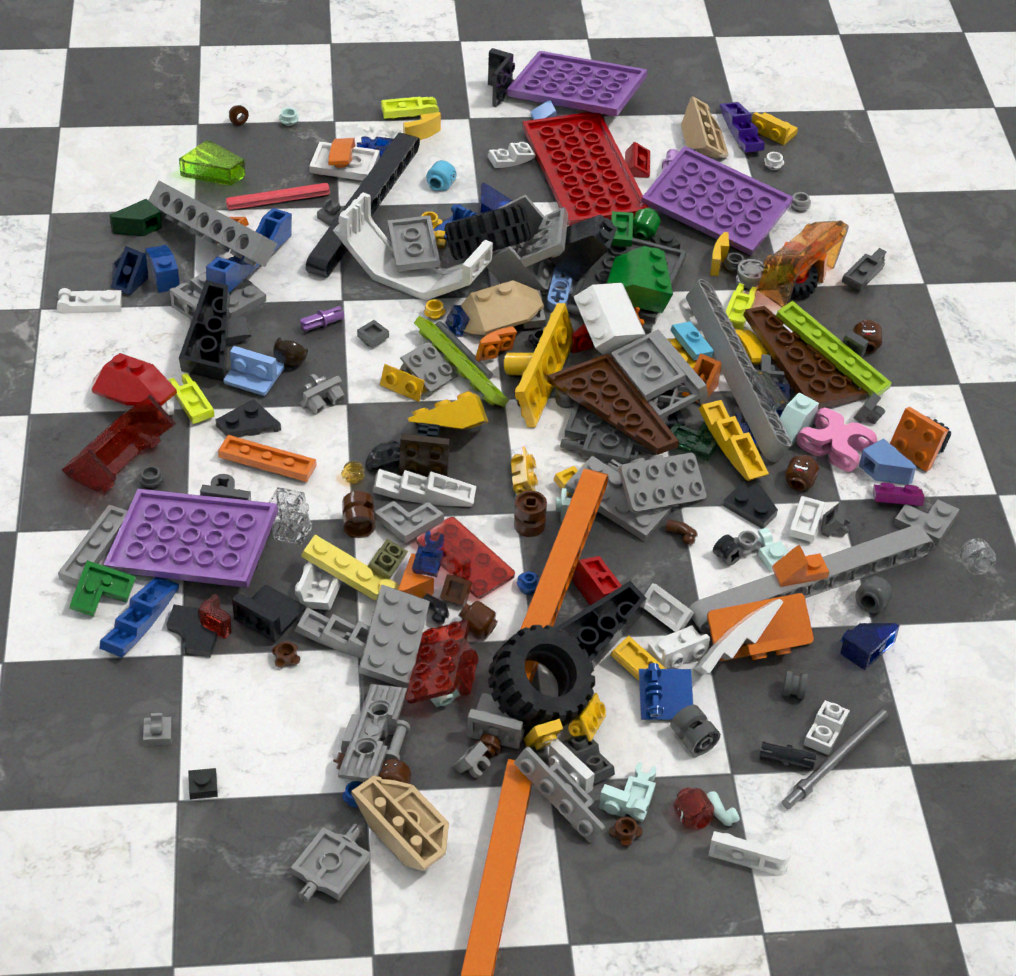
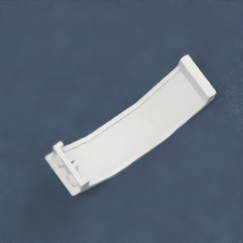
[333,192,493,301]

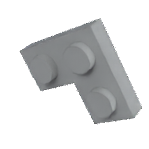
[894,500,960,545]
[375,501,444,543]

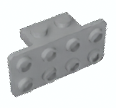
[619,453,706,513]

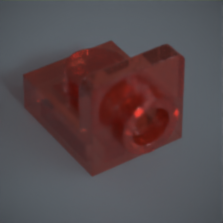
[199,594,232,639]

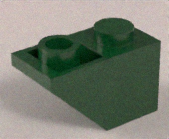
[109,199,162,236]

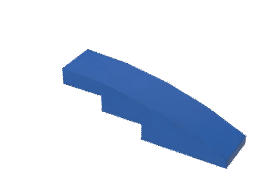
[99,577,179,658]

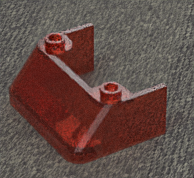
[61,394,176,493]

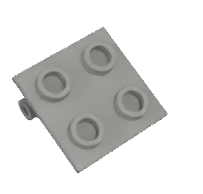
[400,341,458,392]

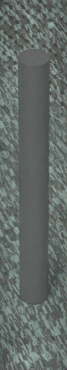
[435,321,493,379]

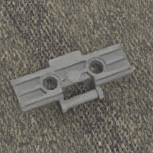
[338,684,410,781]

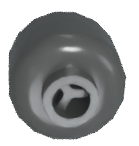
[855,576,893,613]

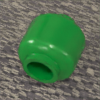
[633,208,661,240]

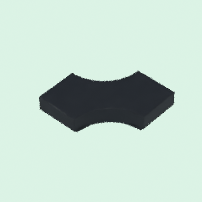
[167,604,218,658]

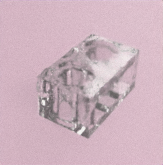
[268,487,312,544]

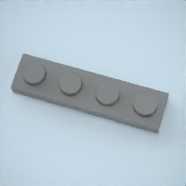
[58,505,127,585]

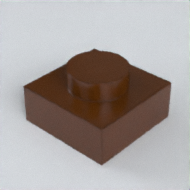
[440,574,473,606]

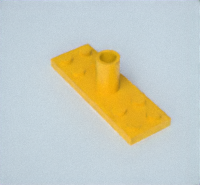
[504,303,574,427]

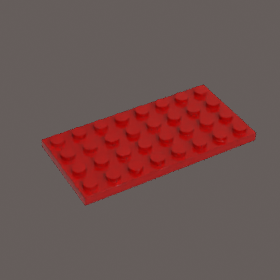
[522,112,649,226]

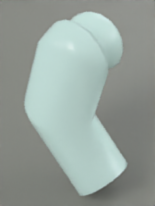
[705,791,740,826]

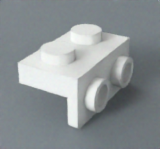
[295,561,342,610]

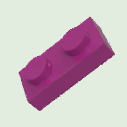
[873,482,925,506]

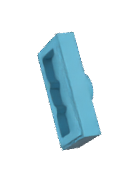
[670,321,714,360]

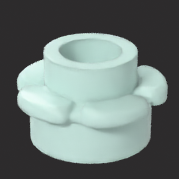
[279,108,299,126]

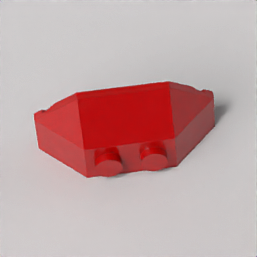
[91,353,177,406]

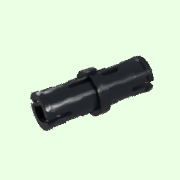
[760,741,817,770]

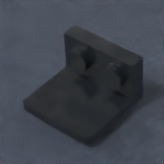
[488,48,515,107]
[232,585,305,642]

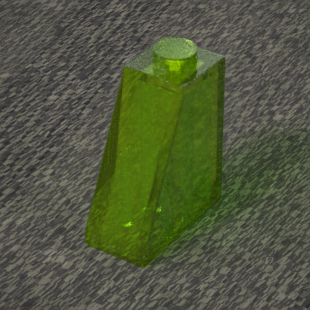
[179,139,246,186]

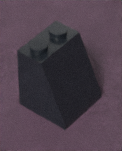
[548,214,617,282]

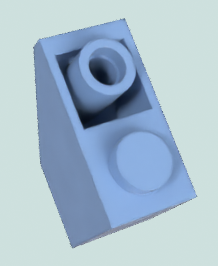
[859,438,916,485]

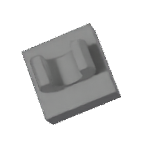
[143,713,172,746]
[453,741,491,778]

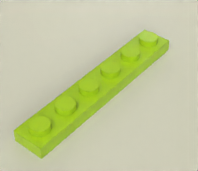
[776,301,892,396]
[414,316,509,407]

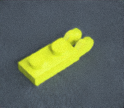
[381,97,439,119]
[726,283,757,330]
[168,373,215,424]

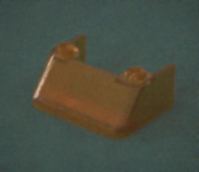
[757,220,849,307]

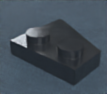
[215,399,281,438]
[723,479,778,529]

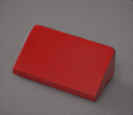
[625,142,650,178]

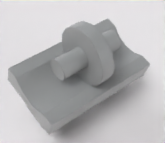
[300,374,344,415]

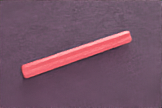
[226,183,330,210]

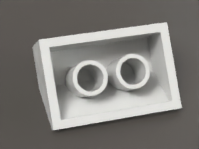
[574,283,646,357]

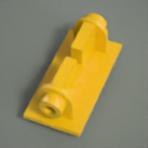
[380,364,428,402]
[511,446,538,495]
[568,693,606,741]

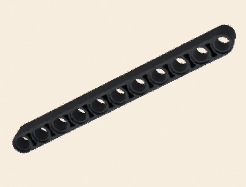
[306,132,420,277]

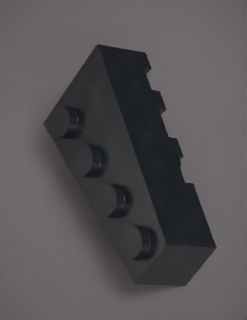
[179,280,230,381]
[555,581,647,668]

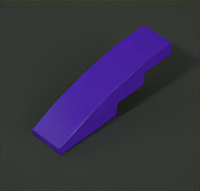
[719,102,765,152]

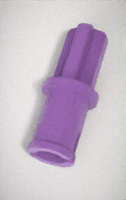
[300,306,344,331]

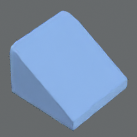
[530,100,556,120]

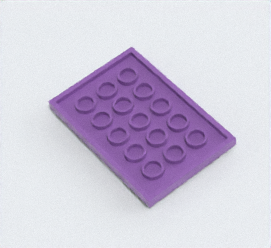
[507,51,647,116]
[641,146,793,256]
[103,489,279,588]

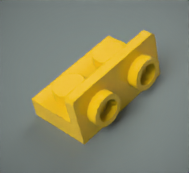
[752,112,798,145]

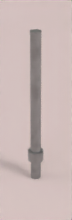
[782,708,888,809]

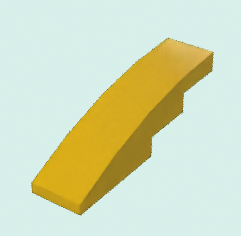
[699,400,769,481]

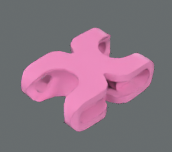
[796,408,877,472]

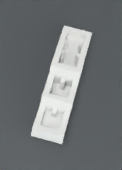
[373,469,476,507]
[694,599,783,675]

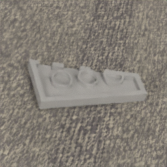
[521,207,568,268]

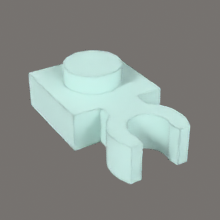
[624,762,656,811]
[599,784,649,822]

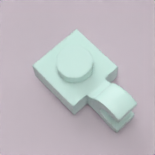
[758,527,788,572]

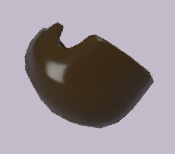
[273,337,308,367]

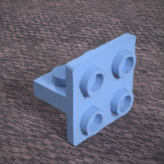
[224,346,284,396]

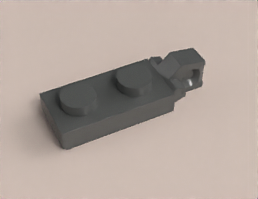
[842,248,887,291]

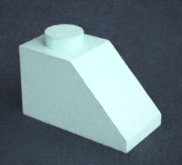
[780,393,819,448]

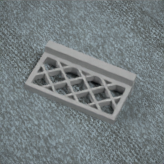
[647,329,708,419]

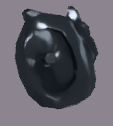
[365,441,400,470]

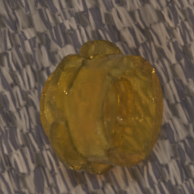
[341,461,365,483]

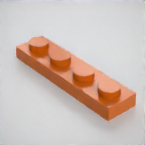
[218,435,317,482]

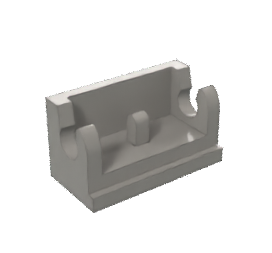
[170,283,199,320]

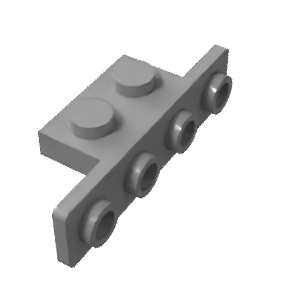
[514,747,605,843]

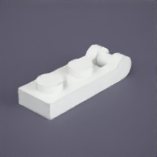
[57,288,122,313]
[708,831,791,876]

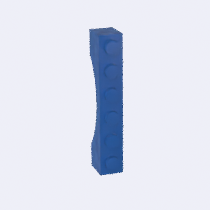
[206,208,292,293]

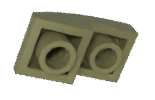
[368,539,408,579]

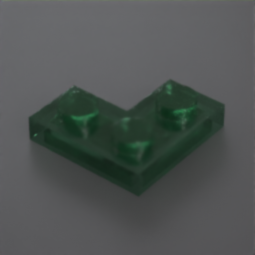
[671,421,718,461]

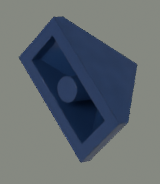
[110,246,149,295]

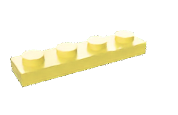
[301,535,399,601]

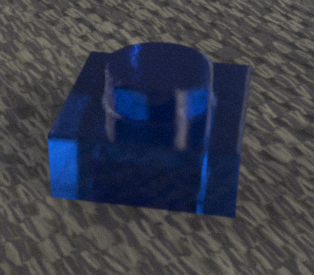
[445,305,470,337]

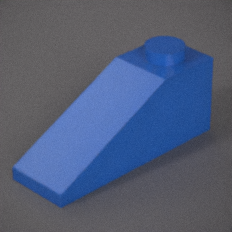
[145,245,180,293]

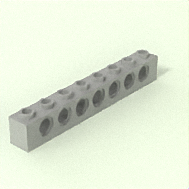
[148,180,277,267]

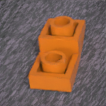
[328,138,356,168]
[475,326,517,361]

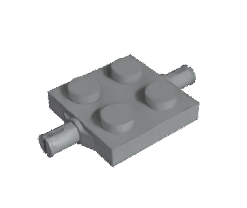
[291,824,371,902]

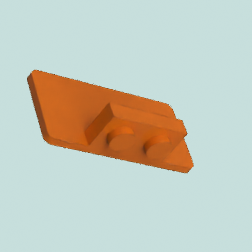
[707,593,814,661]

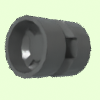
[670,705,721,756]

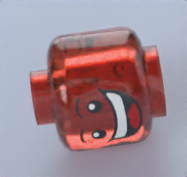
[673,787,714,830]

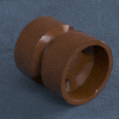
[514,490,547,537]
[342,491,376,538]

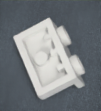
[647,625,710,669]

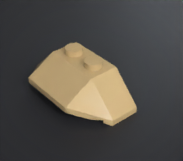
[681,96,729,158]
[453,280,544,335]
[352,776,449,871]

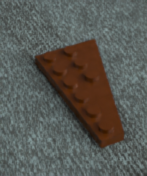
[743,306,868,409]
[547,354,679,455]

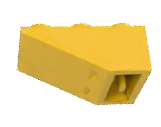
[408,391,489,430]

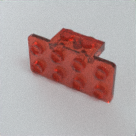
[416,517,515,599]
[406,620,479,704]

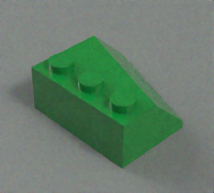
[606,246,673,313]

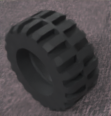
[444,203,532,260]
[488,625,595,731]

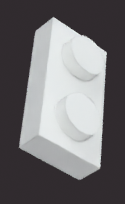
[789,496,825,542]
[644,583,694,632]
[548,739,594,794]

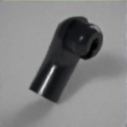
[423,593,449,625]

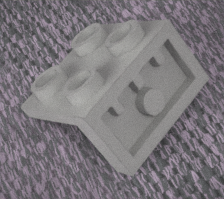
[467,693,526,750]

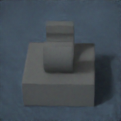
[317,198,343,226]
[853,392,886,424]
[821,503,851,537]

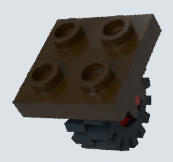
[399,423,450,477]

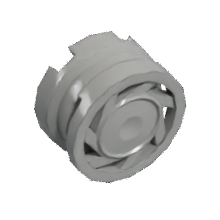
[736,259,768,292]

